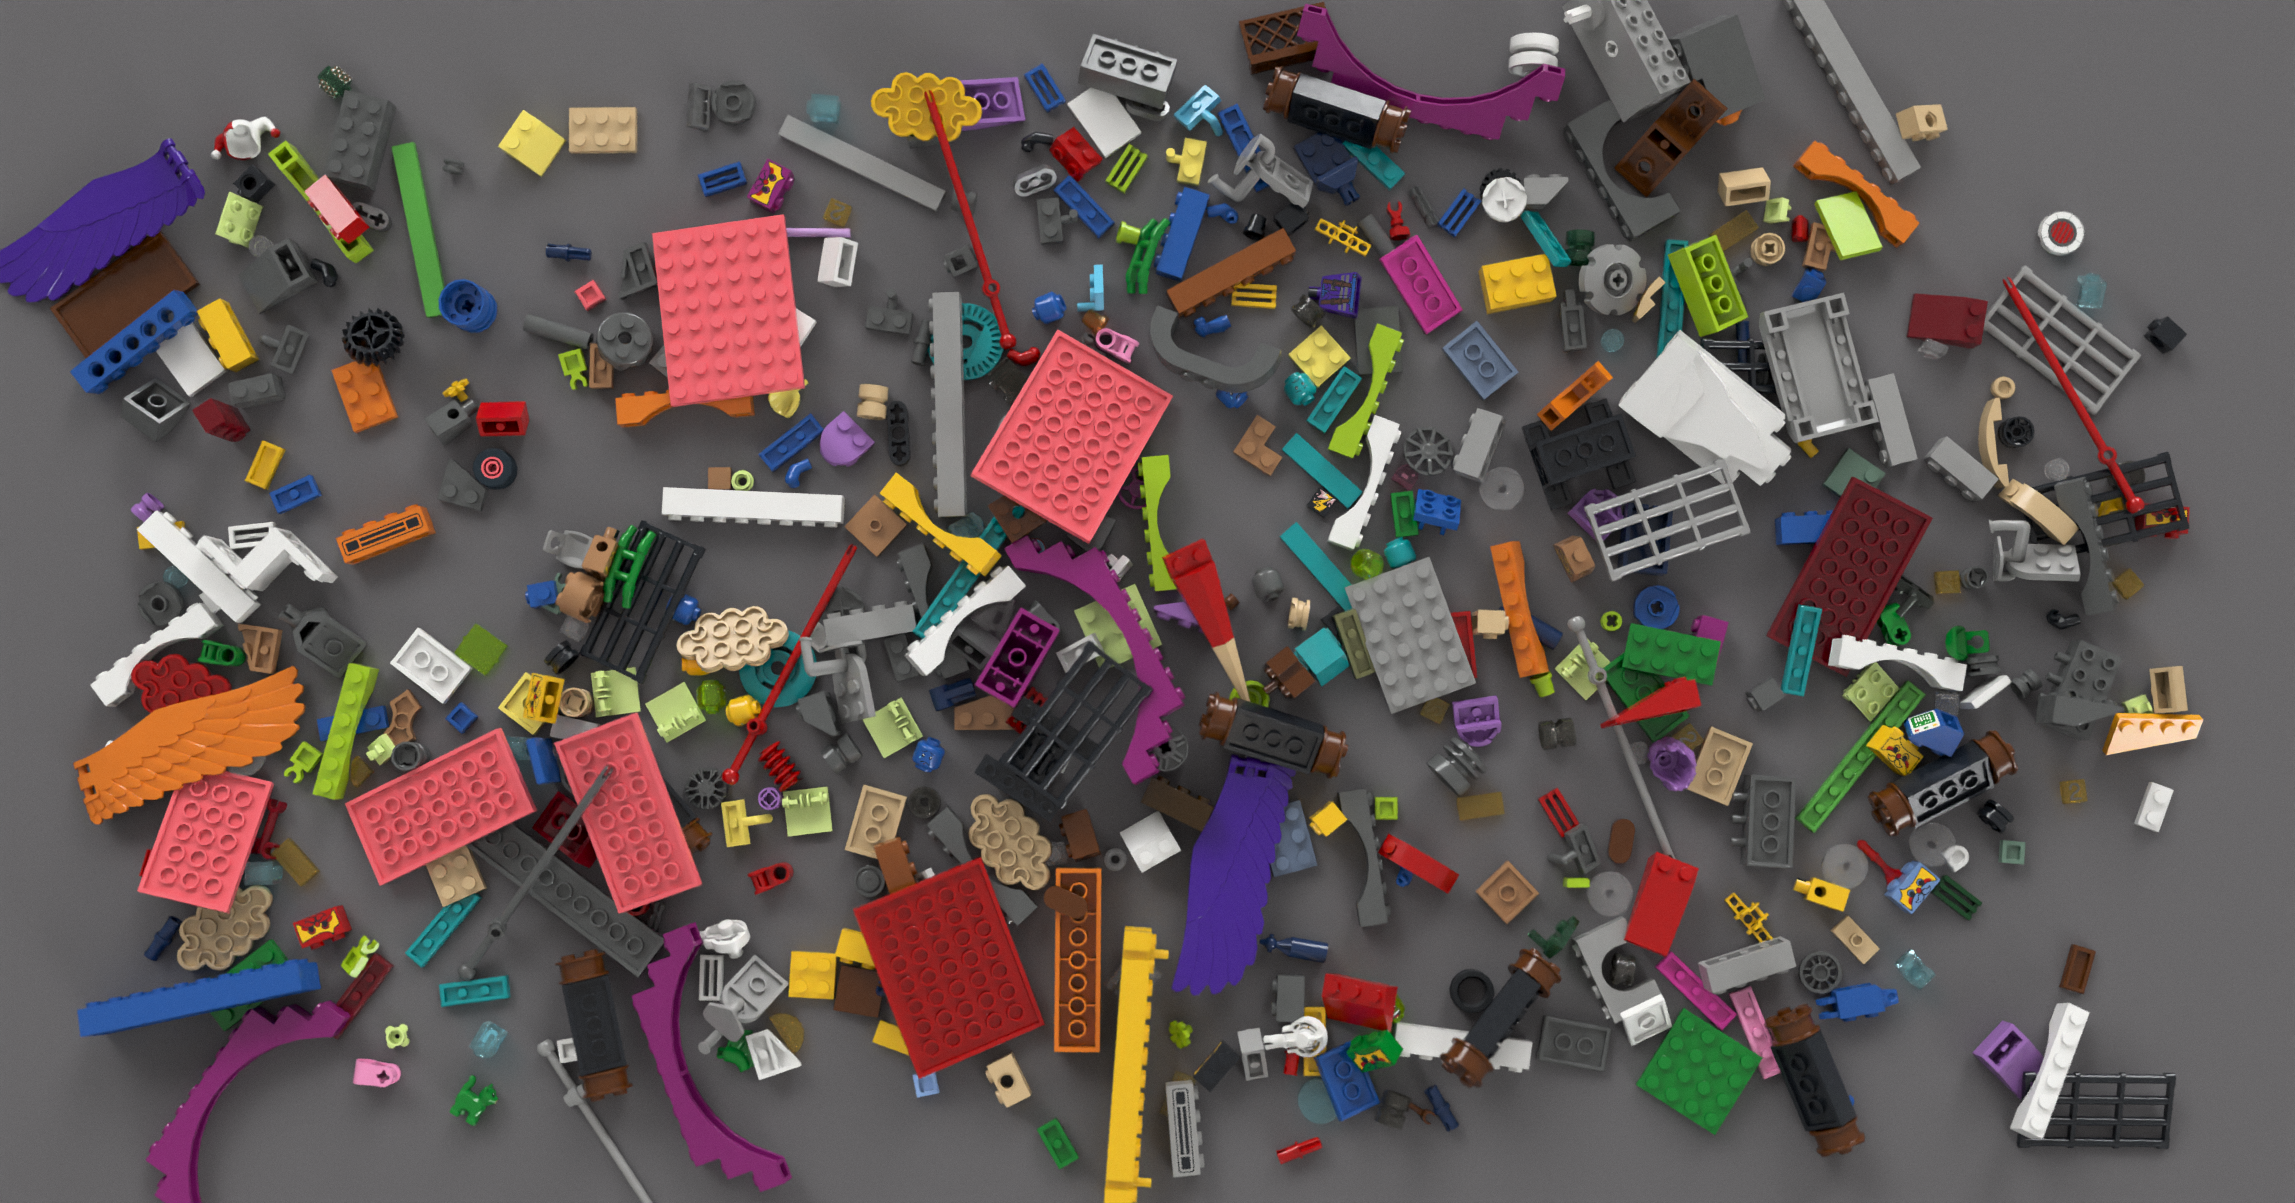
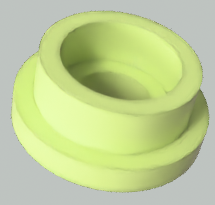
[731,470,754,491]

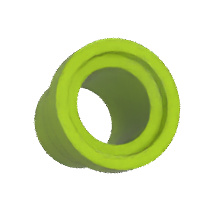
[1116,221,1140,245]
[1529,671,1555,697]

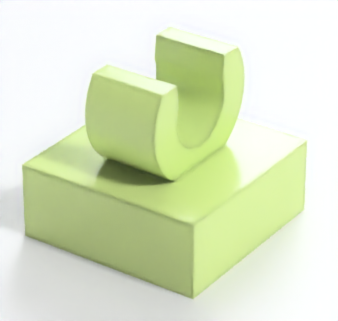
[1763,197,1791,224]
[2122,694,2154,714]
[366,734,395,765]

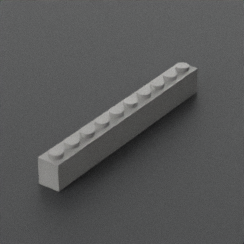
[1783,0,1921,185]
[929,292,967,517]

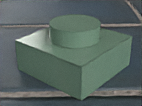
[1998,840,2026,865]

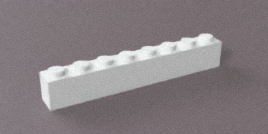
[662,487,845,528]

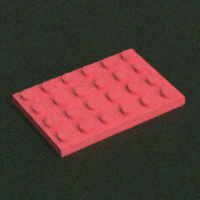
[137,771,274,914]

